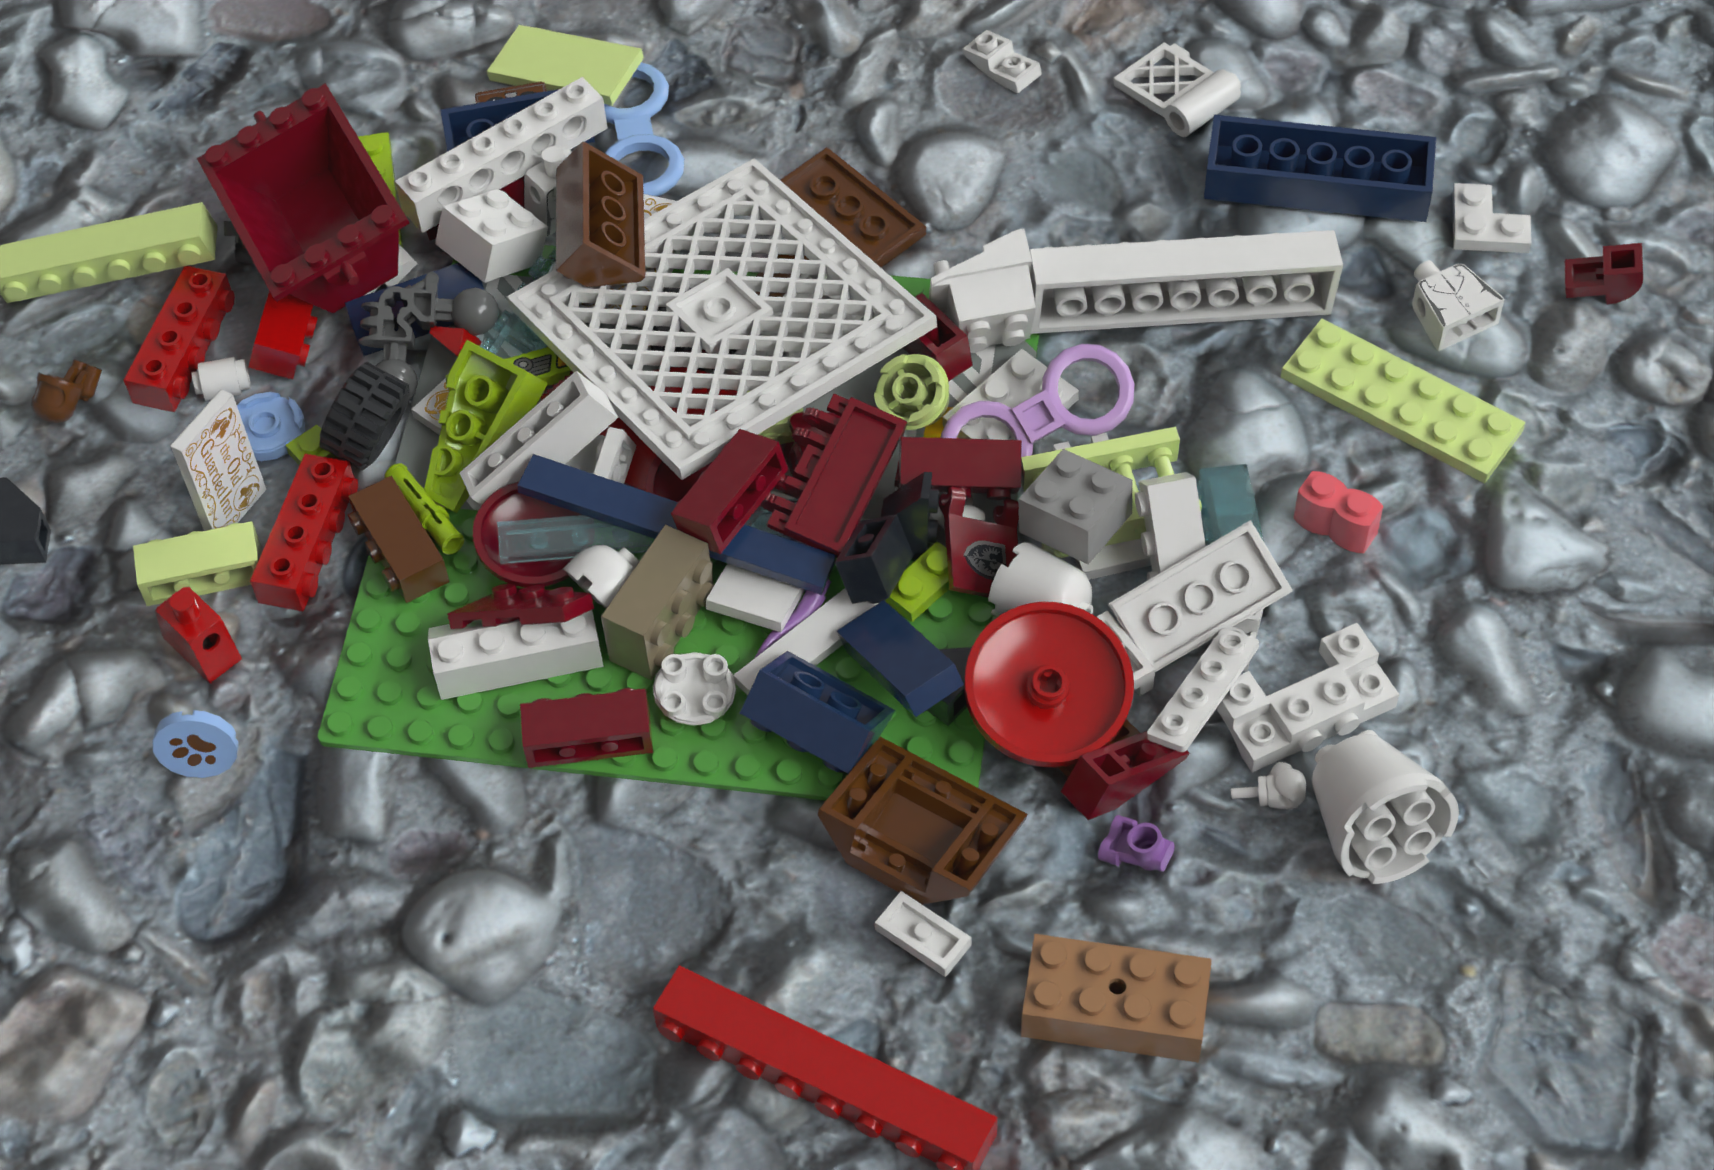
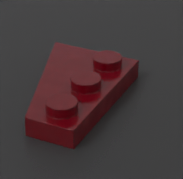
[447,583,594,629]

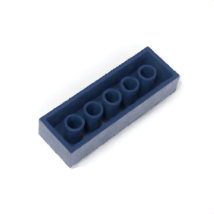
[1204,114,1437,222]

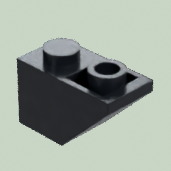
[881,472,939,559]
[0,477,51,565]

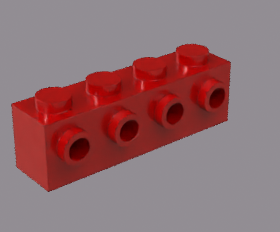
[123,266,235,413]
[250,453,358,612]

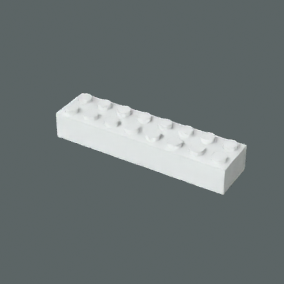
[1030,230,1343,334]

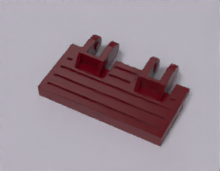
[760,394,907,558]

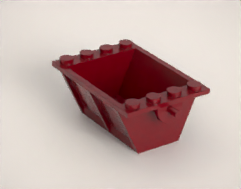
[197,83,410,313]

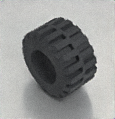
[319,362,410,470]

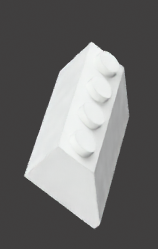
[428,610,604,700]

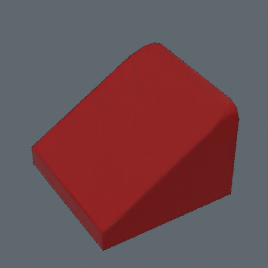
[430,326,482,356]

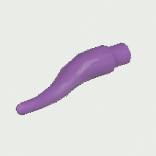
[754,579,831,659]

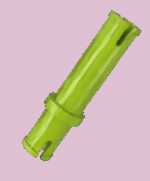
[384,463,465,555]

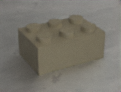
[601,525,714,680]

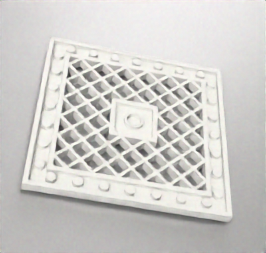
[507,158,937,480]

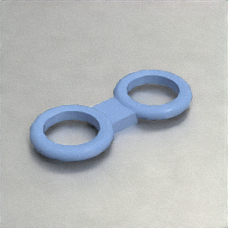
[604,62,684,197]

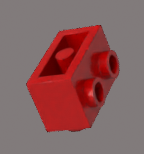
[248,291,318,380]

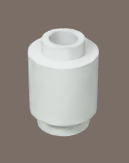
[192,357,251,401]

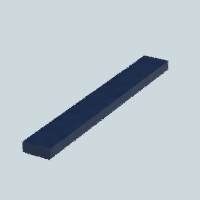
[517,454,836,595]

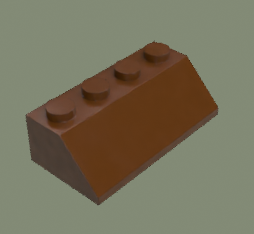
[556,141,646,287]

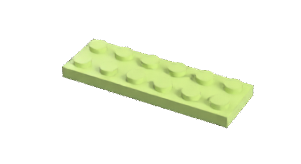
[1281,319,1526,484]

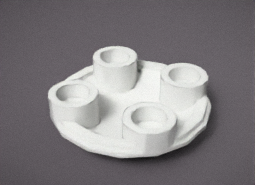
[653,652,736,726]

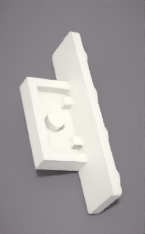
[1147,628,1259,752]

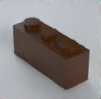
[348,476,450,603]

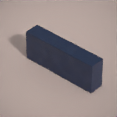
[345,263,485,356]
[836,600,964,718]

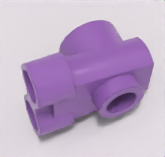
[1098,815,1174,872]

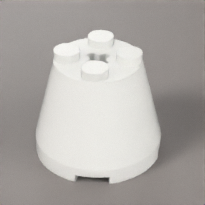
[1312,730,1459,884]

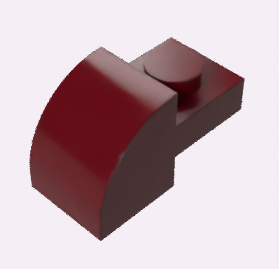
[1565,243,1644,305]

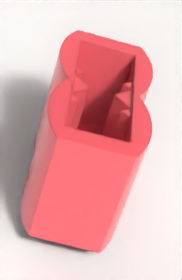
[1294,471,1383,553]

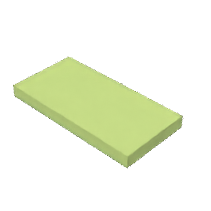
[487,25,644,106]

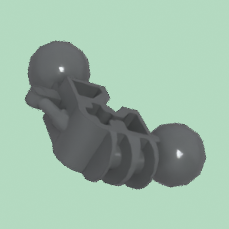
[359,272,499,400]

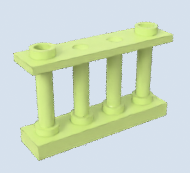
[1021,427,1202,558]

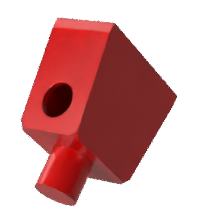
[155,587,242,684]

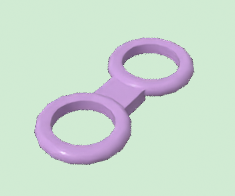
[941,344,1135,457]

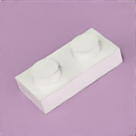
[875,891,971,977]

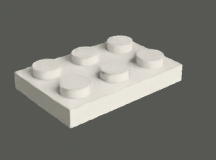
[943,349,1079,440]

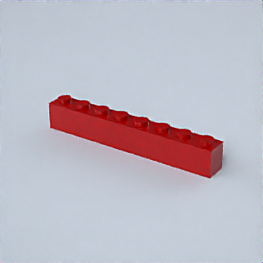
[653,965,998,1170]

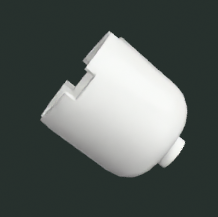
[988,542,1093,617]

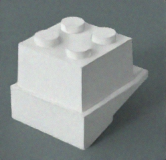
[929,228,1036,353]

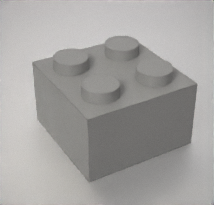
[1018,449,1132,565]

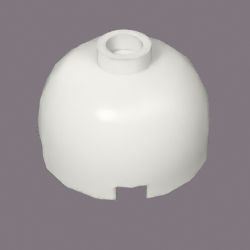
[563,545,639,608]

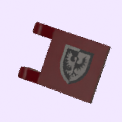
[939,487,1019,598]

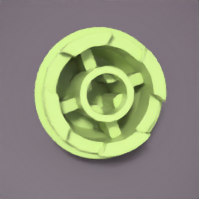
[874,354,949,430]

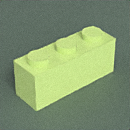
[133,521,262,606]

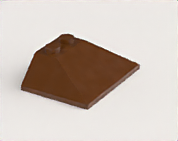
[817,736,1028,904]

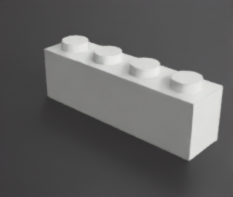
[460,371,618,505]

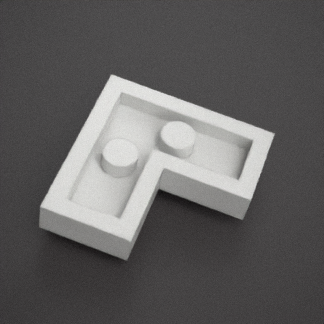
[1452,183,1532,253]

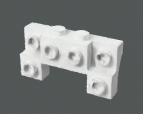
[1216,623,1399,773]

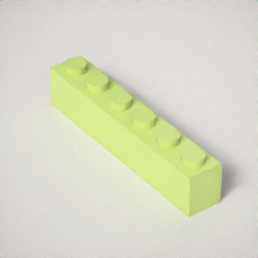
[0,202,218,303]

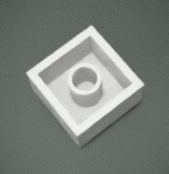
[435,189,548,283]

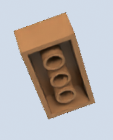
[1021,934,1212,1063]

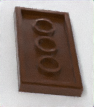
[780,147,926,268]

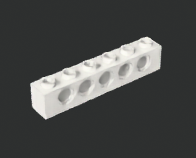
[395,77,608,233]

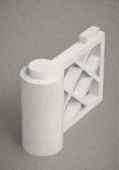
[1113,42,1241,137]

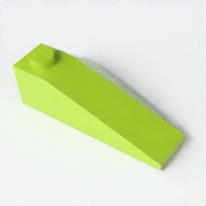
[424,340,548,513]

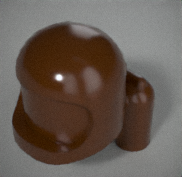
[31,359,102,423]

